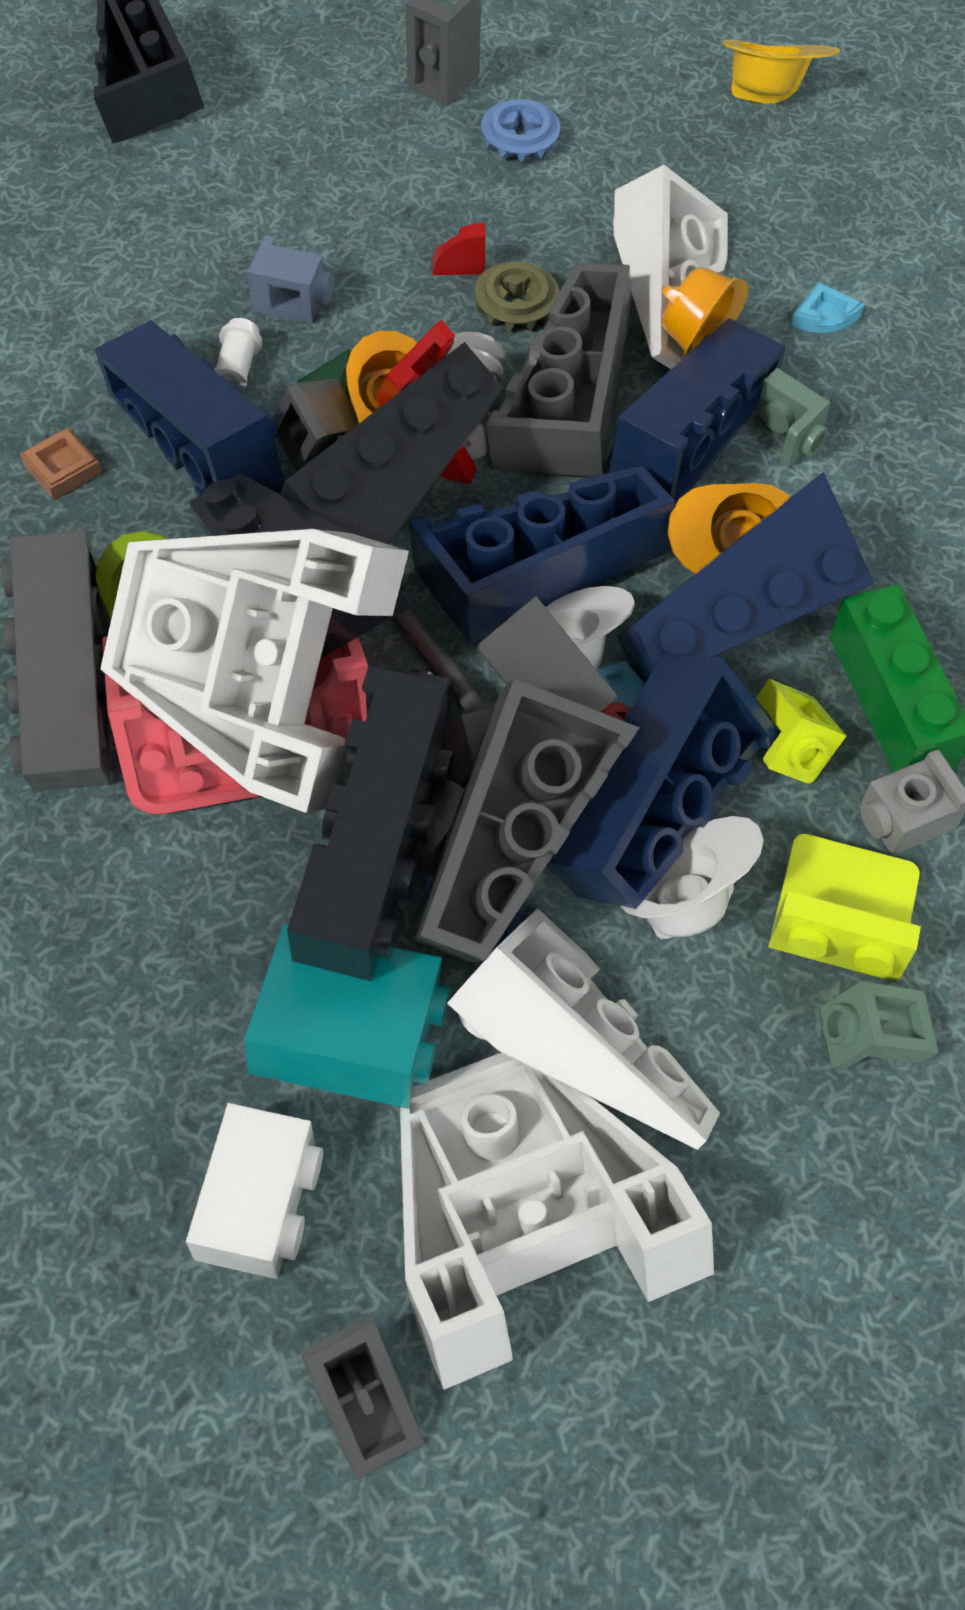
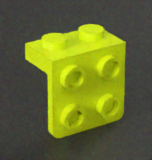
[768,834,921,983]

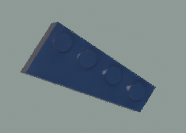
[607,318,786,506]
[94,320,285,496]
[408,465,675,644]
[617,472,874,683]
[547,653,780,909]

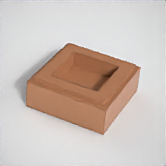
[20,427,102,500]

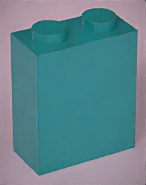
[244,924,451,1109]

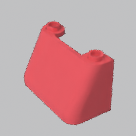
[102,637,368,814]

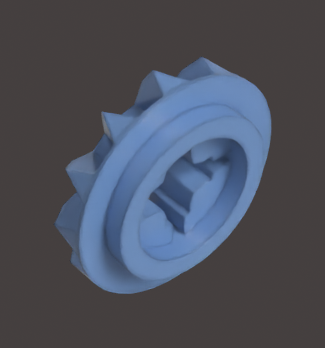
[481,99,560,163]

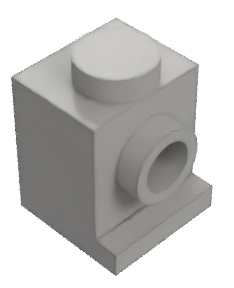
[860,749,965,856]

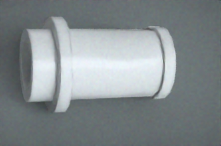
[214,318,263,391]

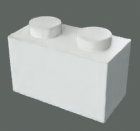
[186,1103,323,1279]

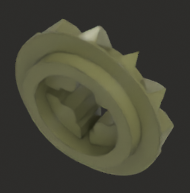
[475,261,559,332]

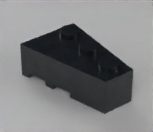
[93,0,205,143]

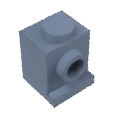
[247,235,334,324]

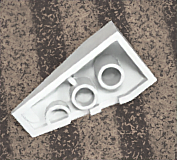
[613,165,728,369]
[447,908,720,1150]

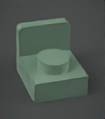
[756,368,831,469]
[821,981,938,1069]

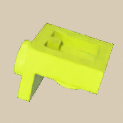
[756,679,846,784]

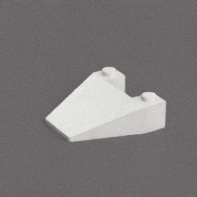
[101,529,409,813]
[400,1052,714,1390]

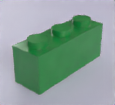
[829,584,965,772]

